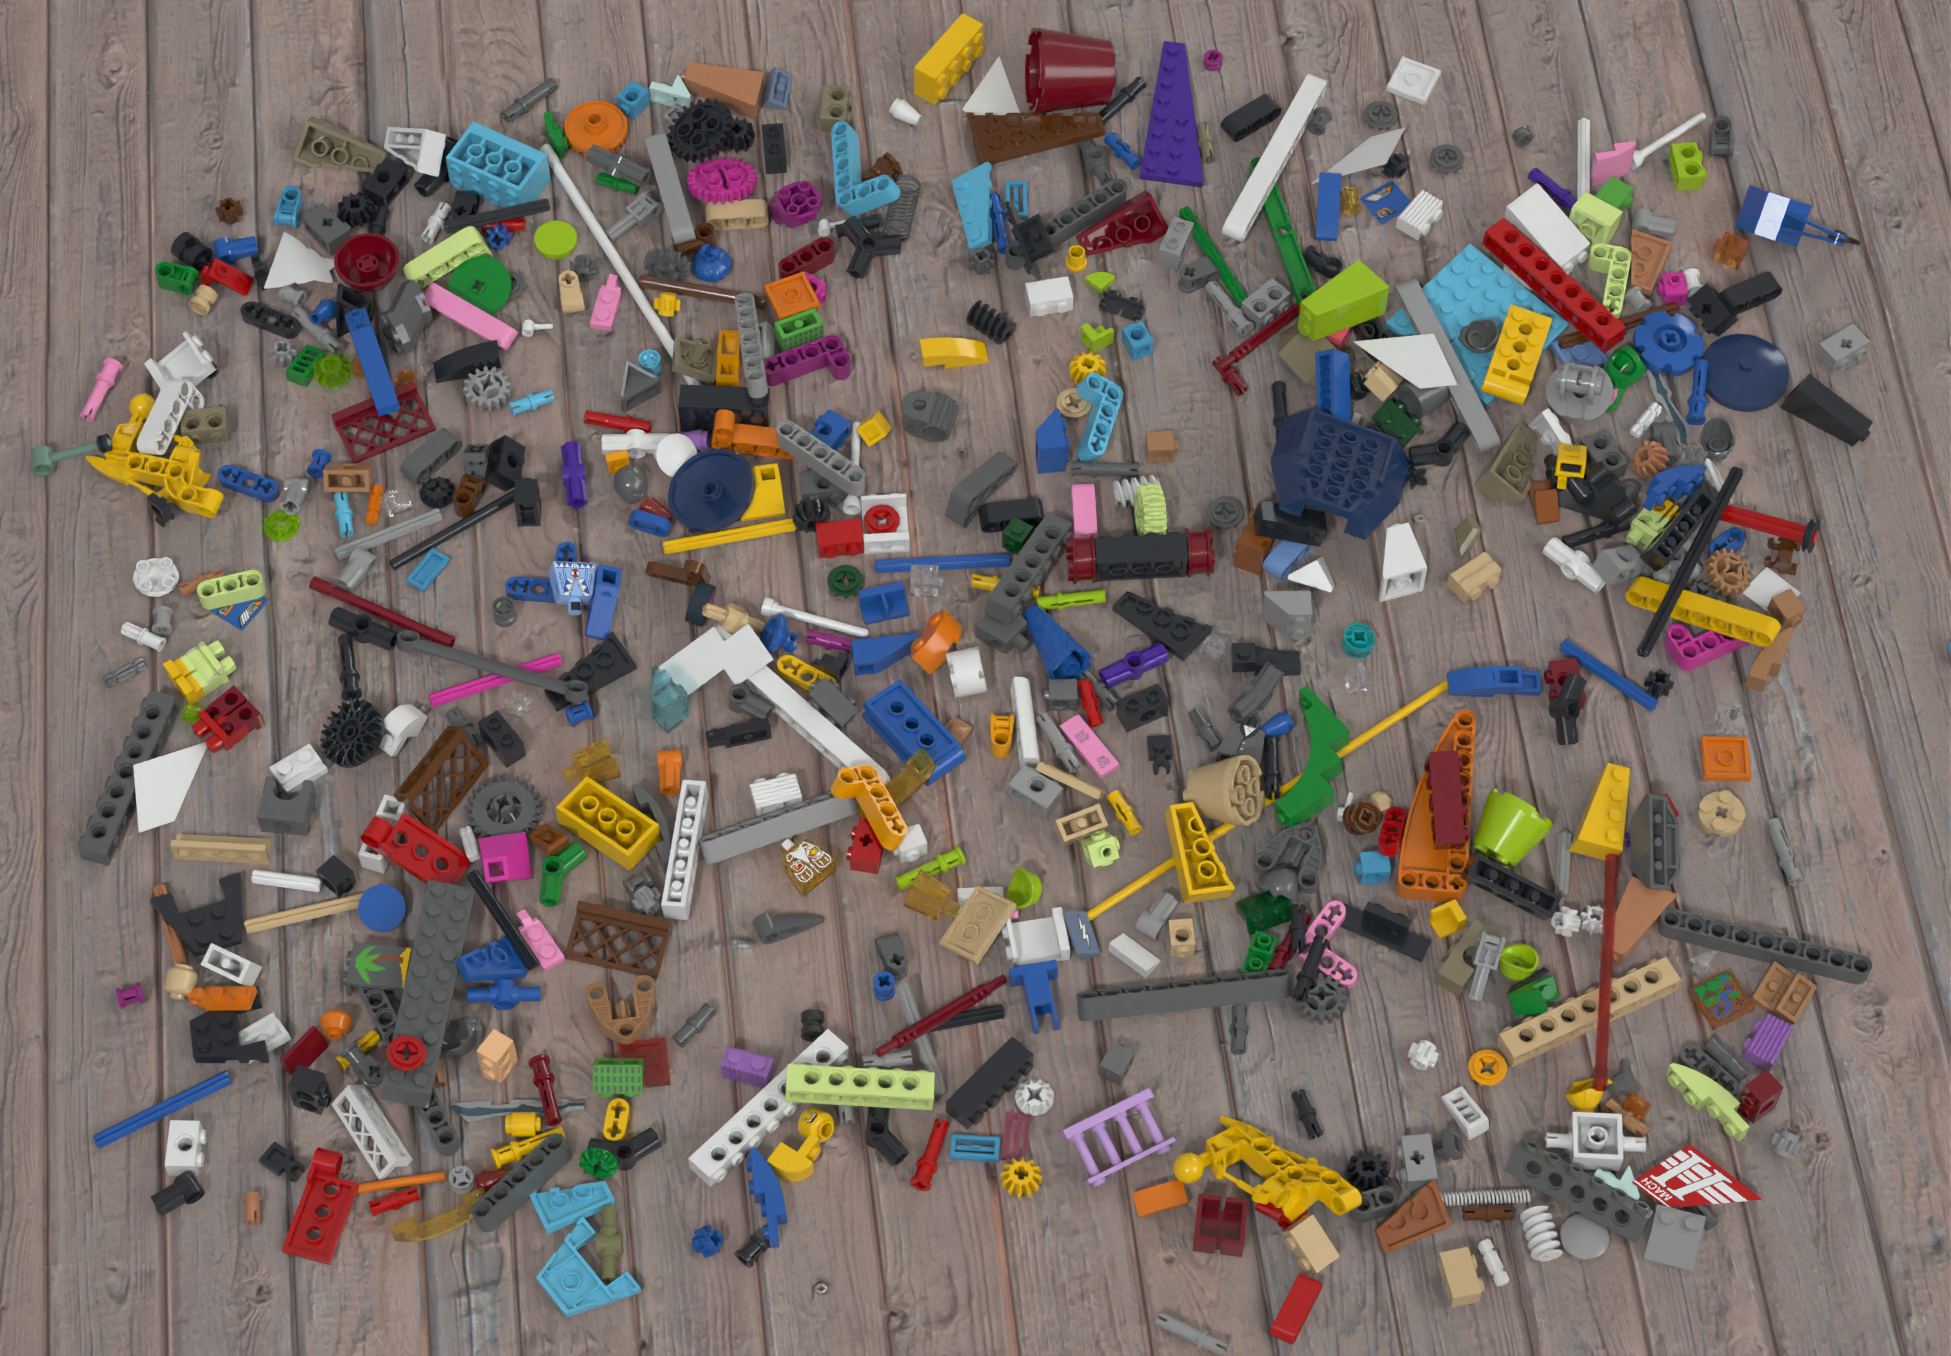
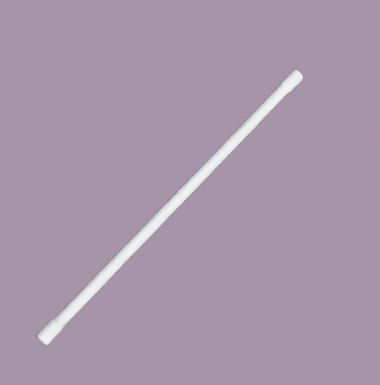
[539,144,703,385]

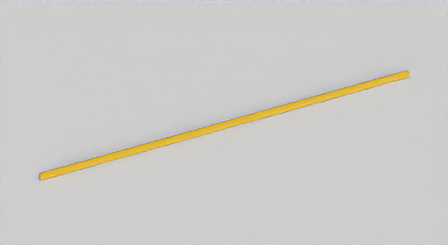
[1086,679,1448,921]

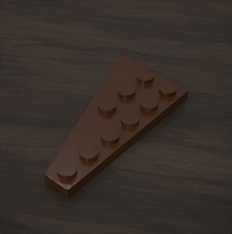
[966,112,1106,165]

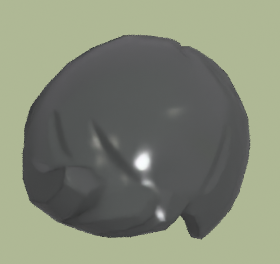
[1458,320,1499,353]
[1701,418,1736,462]
[614,465,648,504]
[1255,868,1299,901]
[442,1016,478,1056]

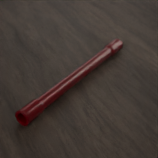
[309,576,456,647]

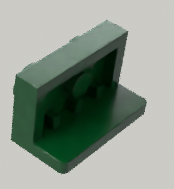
[1371,399,1425,449]
[1235,890,1291,935]

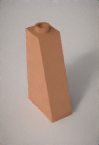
[682,62,765,119]
[1598,876,1676,966]

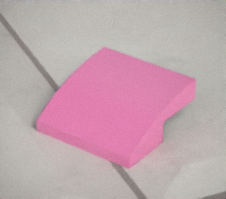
[1590,141,1636,186]

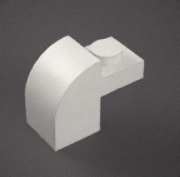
[379,704,428,757]

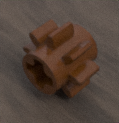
[215,197,244,225]

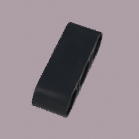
[1220,94,1282,142]
[1719,272,1783,315]
[978,498,1045,533]

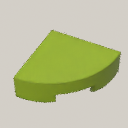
[1085,272,1116,294]

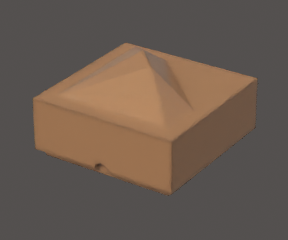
[945,716,973,747]

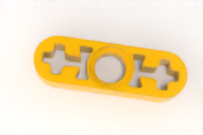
[777,655,837,692]

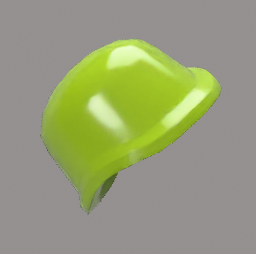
[1006,868,1042,909]
[1499,944,1539,981]

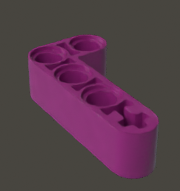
[764,335,851,386]

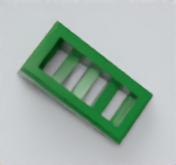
[285,344,327,387]

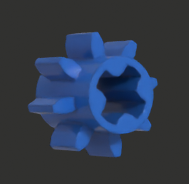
[485,222,513,251]
[692,1225,723,1258]

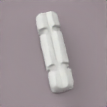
[1630,402,1662,438]
[459,826,481,862]
[1478,1239,1509,1287]

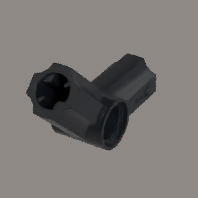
[414,136,459,198]
[1408,423,1470,467]
[1549,674,1587,745]
[865,1107,909,1166]
[587,1127,662,1171]

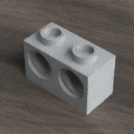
[1158,216,1194,271]
[1241,278,1291,330]

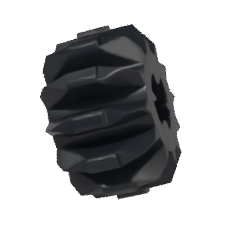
[723,117,755,153]
[338,191,375,228]
[792,498,831,533]
[1346,1149,1389,1192]

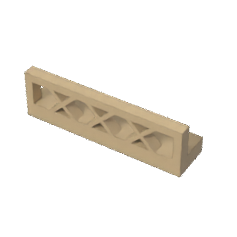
[170,834,272,864]

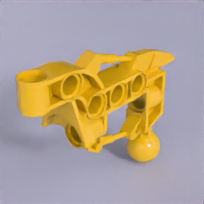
[86,393,224,518]
[1173,1116,1362,1222]

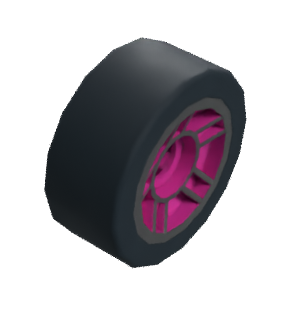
[685,581,716,627]

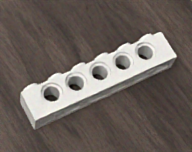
[661,780,709,920]

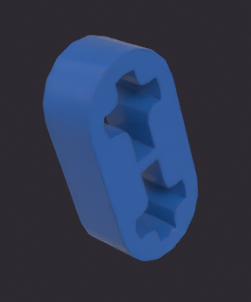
[628,510,672,537]
[1707,528,1745,558]

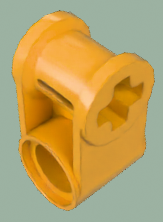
[990,713,1014,758]

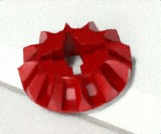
[864,505,900,534]
[386,1035,427,1072]

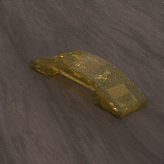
[857,748,937,819]
[390,1187,485,1242]

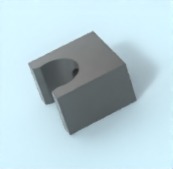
[257,776,316,836]

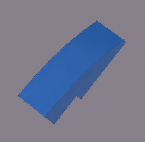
[1315,172,1341,241]

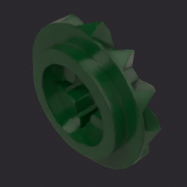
[827,565,864,599]

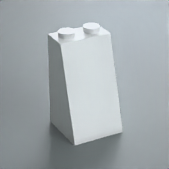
[1504,183,1590,275]

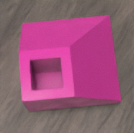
[478,832,532,885]

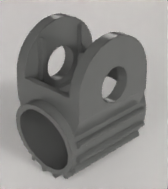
[902,390,959,442]

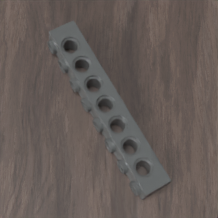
[78,690,180,866]

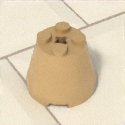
[1183,755,1264,826]

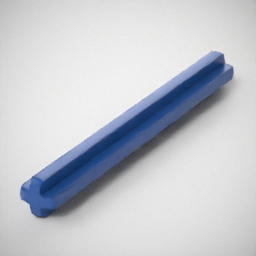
[1559,639,1659,711]

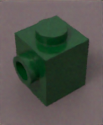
[1002,517,1033,555]

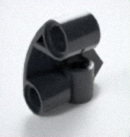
[1557,460,1639,525]

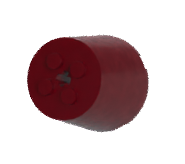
[1025,28,1116,114]

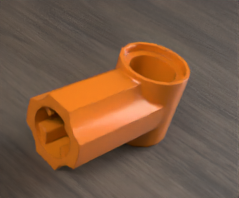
[657,749,682,796]

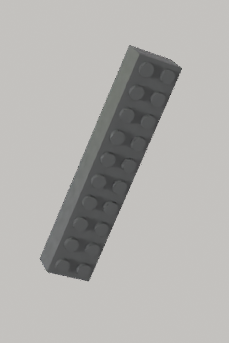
[380,880,475,1109]

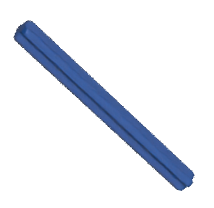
[875,553,1010,573]
[93,1071,231,1148]

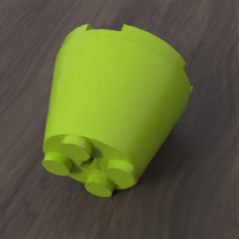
[1473,788,1553,869]

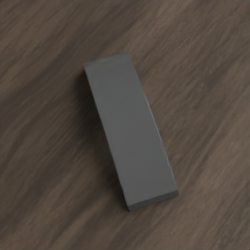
[632,784,671,874]

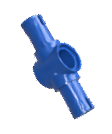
[467,979,541,1010]

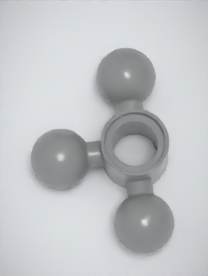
[1653,537,1702,584]

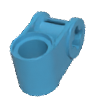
[274,185,304,228]

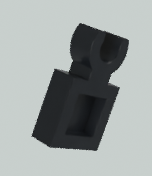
[250,253,269,291]
[1147,735,1172,775]
[259,1141,305,1182]

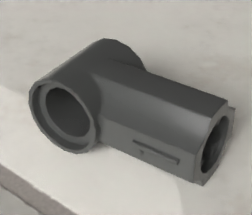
[1650,422,1680,466]
[729,684,774,719]

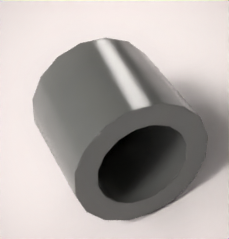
[1396,380,1449,420]

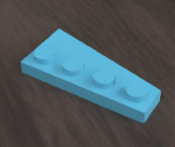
[951,161,992,253]

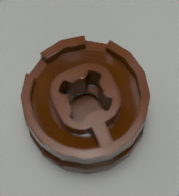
[1342,801,1380,835]

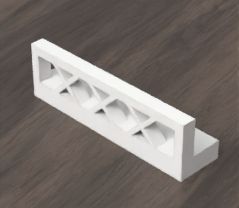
[331,1084,413,1180]

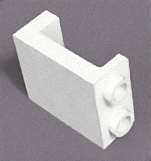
[144,331,216,389]

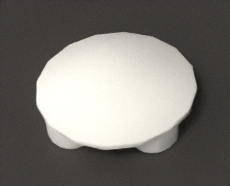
[653,433,697,478]
[133,557,179,597]

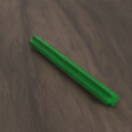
[1179,206,1248,307]

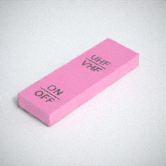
[1059,714,1119,779]

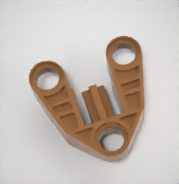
[585,975,656,1044]

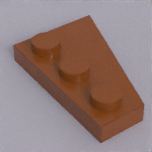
[1374,1179,1452,1253]

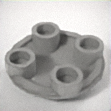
[1560,1214,1610,1261]

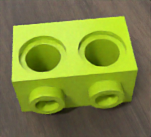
[1668,142,1707,191]

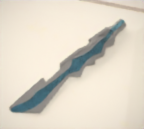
[1637,352,1691,447]
[451,1099,585,1123]

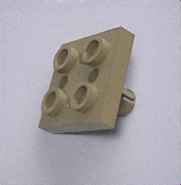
[671,336,717,384]

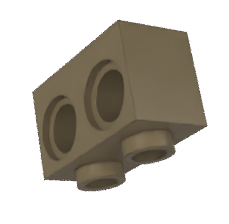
[820,85,853,132]
[181,406,229,445]

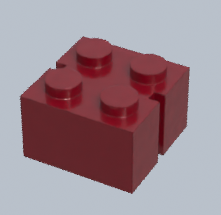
[1192,1194,1248,1257]

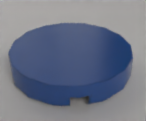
[358,884,406,933]

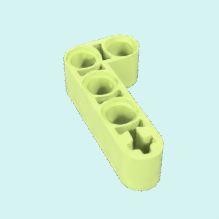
[403,226,493,289]
[1588,243,1631,319]

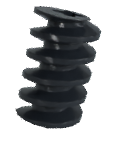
[966,300,1016,344]

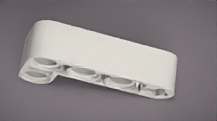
[137,379,204,455]

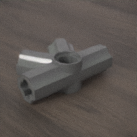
[586,144,651,187]

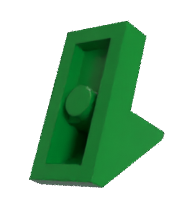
[1507,974,1560,1016]

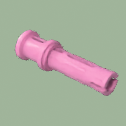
[80,358,123,422]

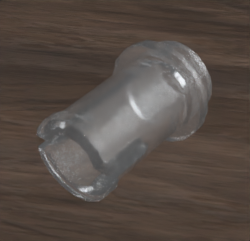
[1122,1087,1142,1120]

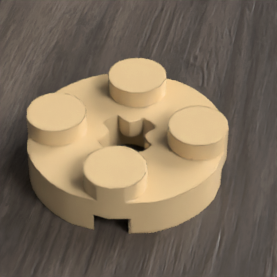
[1697,790,1746,837]

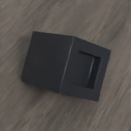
[813,652,849,684]

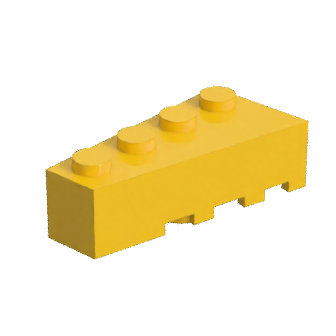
[1568,763,1630,862]
[1164,802,1235,904]

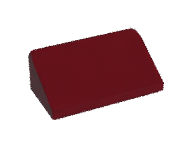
[280,1025,329,1076]

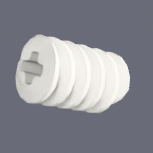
[1113,474,1160,508]
[1520,1206,1563,1262]

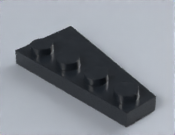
[1112,591,1213,662]
[544,631,637,712]

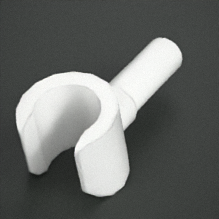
[818,219,846,237]
[521,319,553,337]
[1337,792,1354,821]

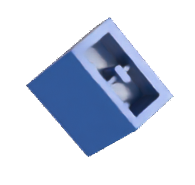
[1035,409,1070,474]

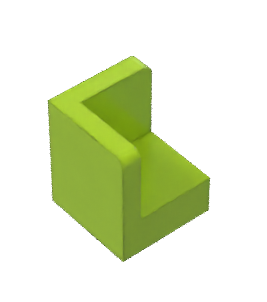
[1080,322,1115,353]

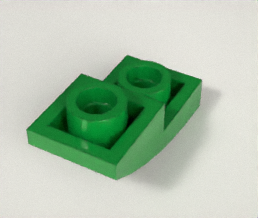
[544,112,568,159]
[1240,930,1279,973]

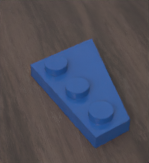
[456,936,528,982]

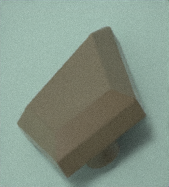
[1455,514,1482,559]

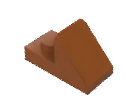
[1528,480,1560,525]
[527,823,568,858]

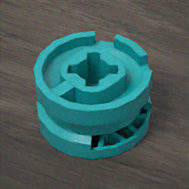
[1341,623,1376,659]

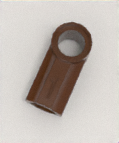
[672,222,717,257]

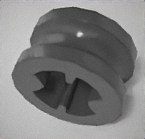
[1512,126,1534,147]

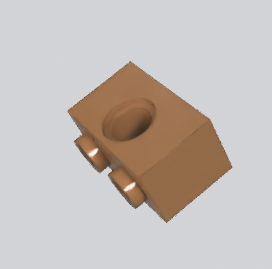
[323,463,373,492]

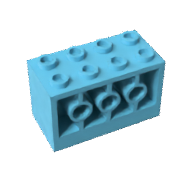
[446,121,551,208]

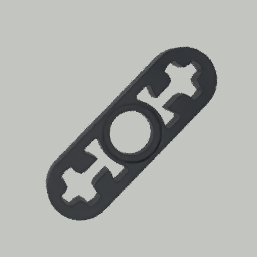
[240,302,300,339]

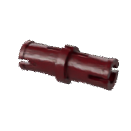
[1212,355,1248,396]

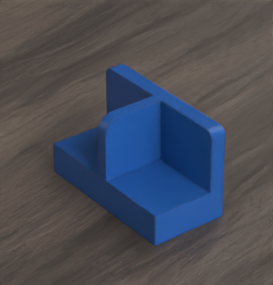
[858,581,909,625]

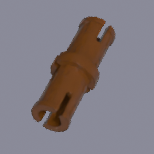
[1462,1203,1514,1223]

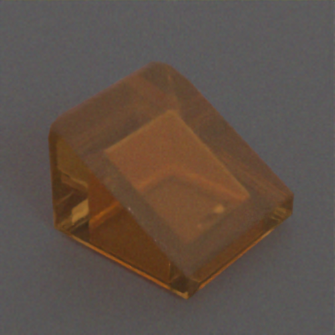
[1621,1090,1651,1122]

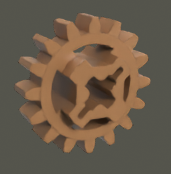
[1704,548,1752,597]

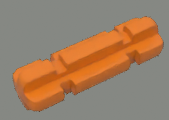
[365,484,384,526]

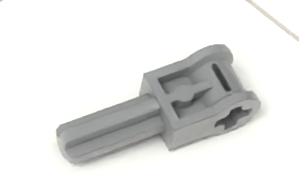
[606,191,664,240]
[1468,929,1505,1001]

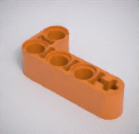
[712,410,795,460]

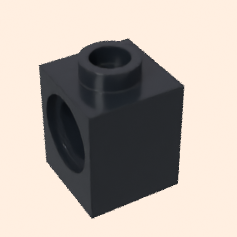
[316,855,356,898]

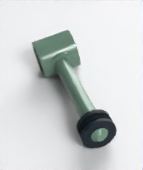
[31,434,113,476]

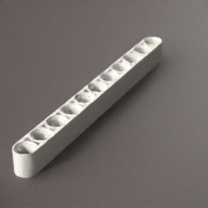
[1222,74,1329,242]
[702,623,891,786]

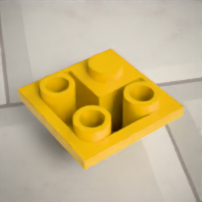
[740,463,785,522]

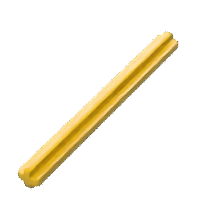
[662,518,796,554]

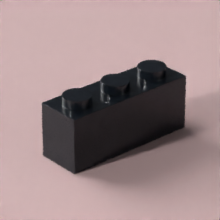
[1253,500,1328,547]

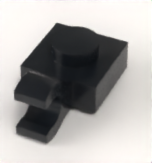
[147,492,174,528]

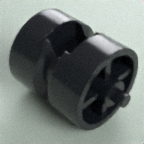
[171,232,213,272]

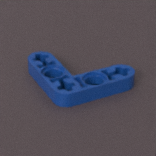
[505,542,578,603]

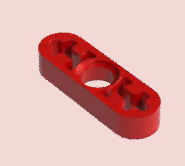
[1378,807,1407,857]

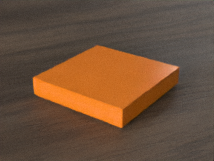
[763,271,821,321]
[1700,736,1751,781]

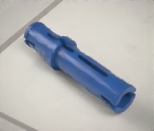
[990,193,1009,254]

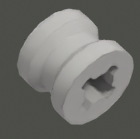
[449,1166,475,1196]

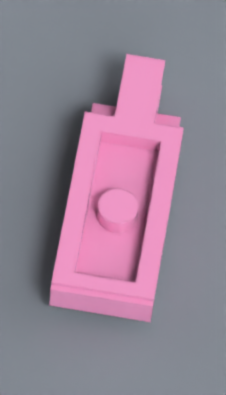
[590,274,622,332]
[516,909,565,972]

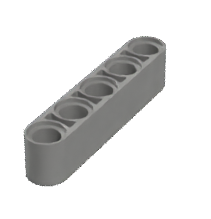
[776,420,866,496]

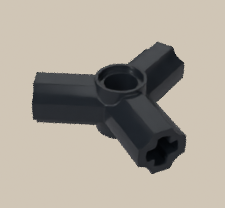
[840,216,901,279]

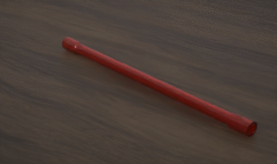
[1593,854,1619,1091]

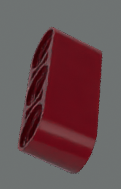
[779,237,835,280]

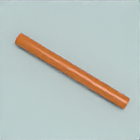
[357,1171,446,1194]

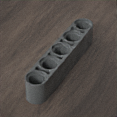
[471,1133,572,1233]

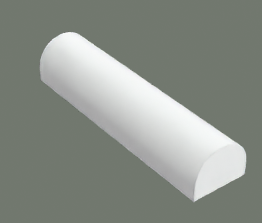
[1010,677,1040,768]

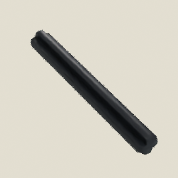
[444,198,550,233]
[467,869,540,971]

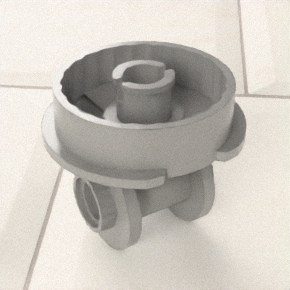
[1546,360,1613,425]

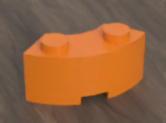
[911,609,962,675]

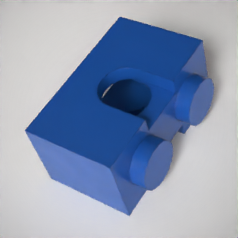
[808,409,851,451]

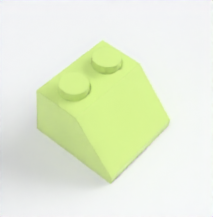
[1569,191,1623,250]

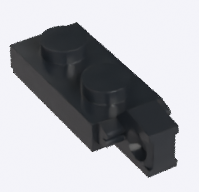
[705,718,772,749]

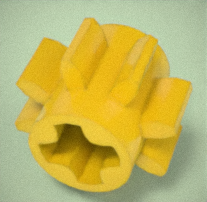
[653,292,681,316]

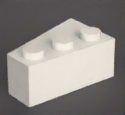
[384,127,446,177]

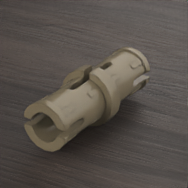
[1196,122,1216,164]

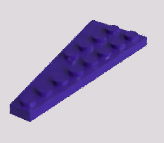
[1140,41,1203,188]

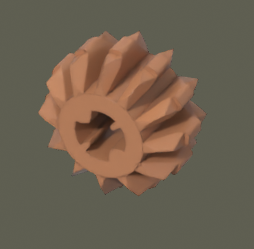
[1630,440,1670,479]

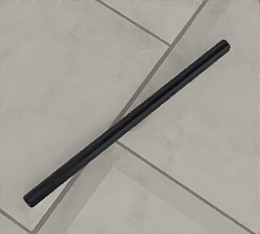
[1637,467,1743,658]

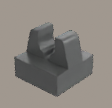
[1434,1127,1463,1160]

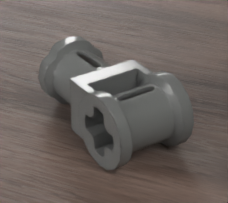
[340,1040,385,1088]

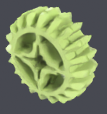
[1134,483,1167,536]

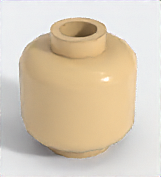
[163,964,198,1001]

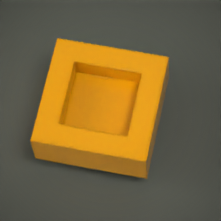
[605,450,630,474]

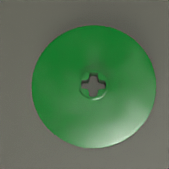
[447,256,512,316]

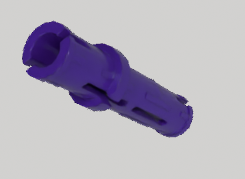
[1528,167,1578,211]

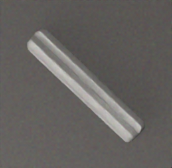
[1555,831,1572,897]

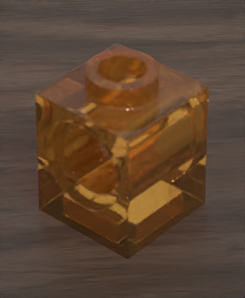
[1713,231,1750,269]

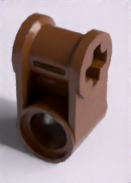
[453,473,487,518]

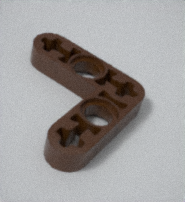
[645,559,711,587]

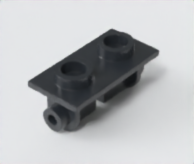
[1099,290,1146,322]

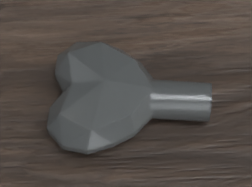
[1608,1059,1640,1098]

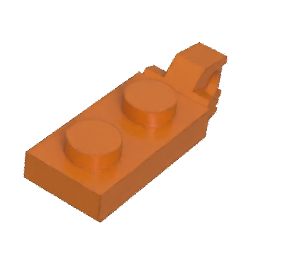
[187,986,257,1011]

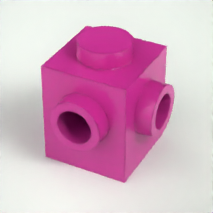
[1656,272,1688,306]

